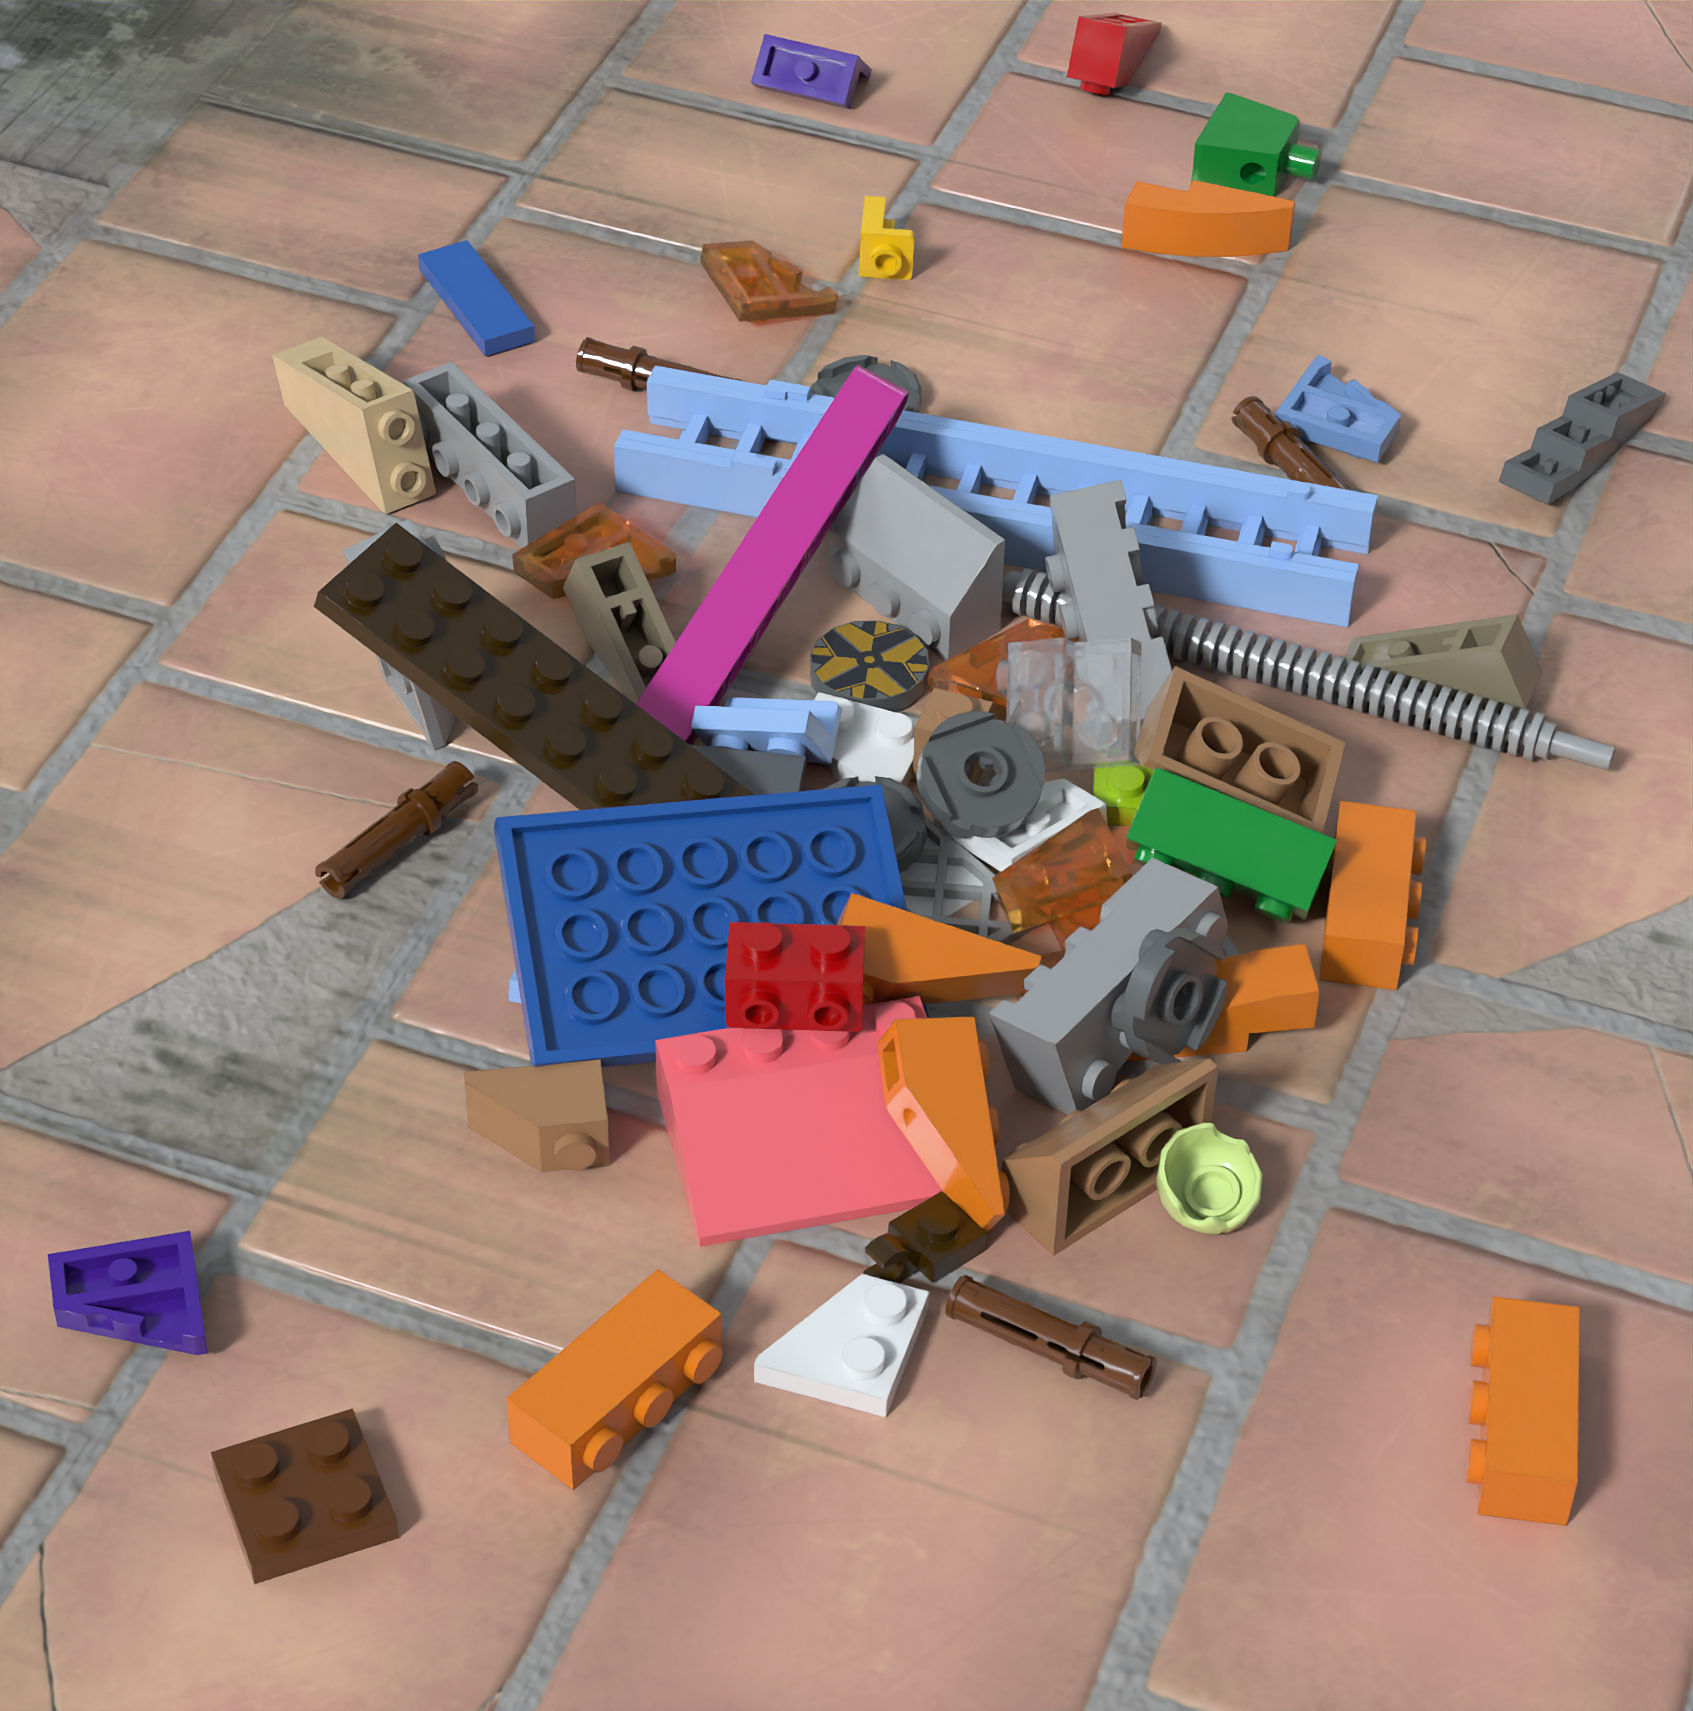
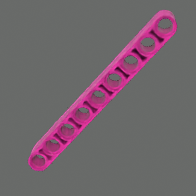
[636,365,910,745]

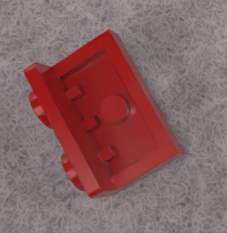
[725,922,865,1032]

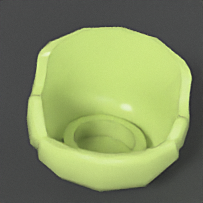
[1156,1122,1263,1235]

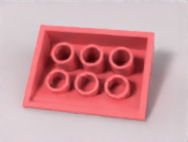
[655,996,944,1247]

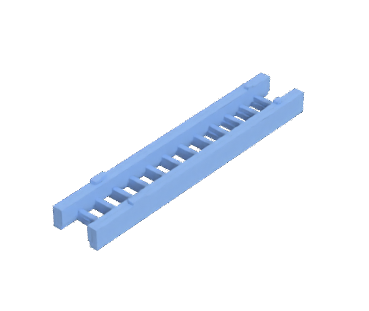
[614,366,1378,628]

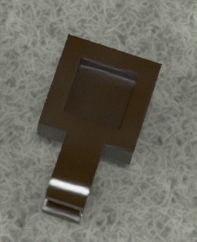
[863,1191,987,1284]

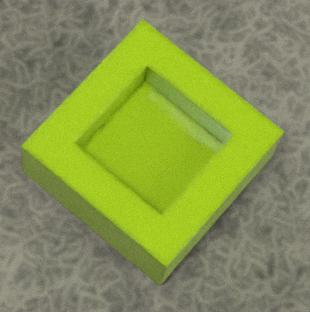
[1093,763,1154,826]

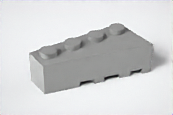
[1045,480,1172,760]
[989,858,1228,1115]

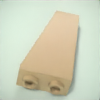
[272,336,436,514]

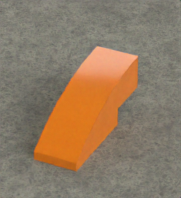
[1121,180,1296,257]
[1125,944,1320,1062]

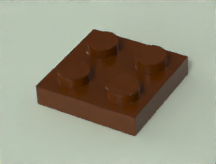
[211,1408,399,1584]

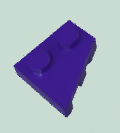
[48,1231,208,1355]

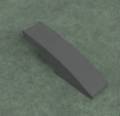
[1499,372,1666,505]

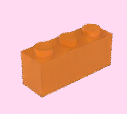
[1319,801,1426,990]
[506,1269,723,1490]
[1465,1296,1580,1526]

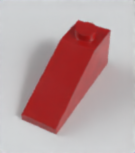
[1066,12,1162,95]

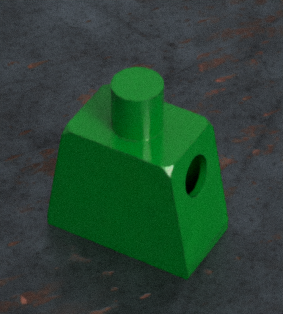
[1191,92,1322,196]

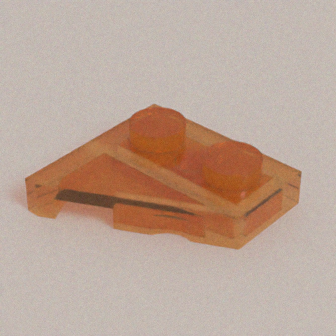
[512,502,676,599]
[992,808,1132,933]

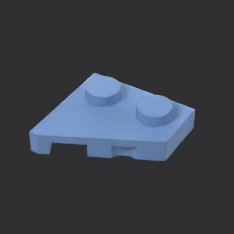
[1275,355,1402,463]

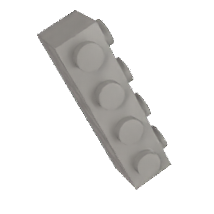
[403,361,578,555]

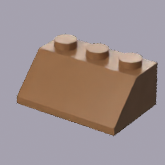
[1134,666,1346,834]
[1001,1058,1219,1256]

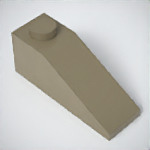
[563,542,676,704]
[1344,614,1542,714]

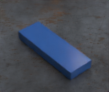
[418,240,535,356]

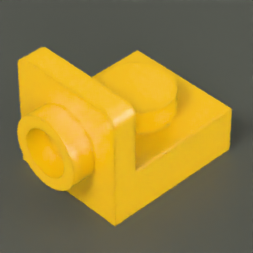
[859,196,915,280]

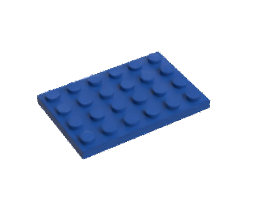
[493,784,929,1067]

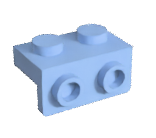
[691,697,842,763]

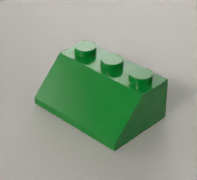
[1126,767,1337,923]

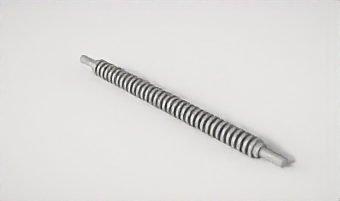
[1002,568,1616,771]

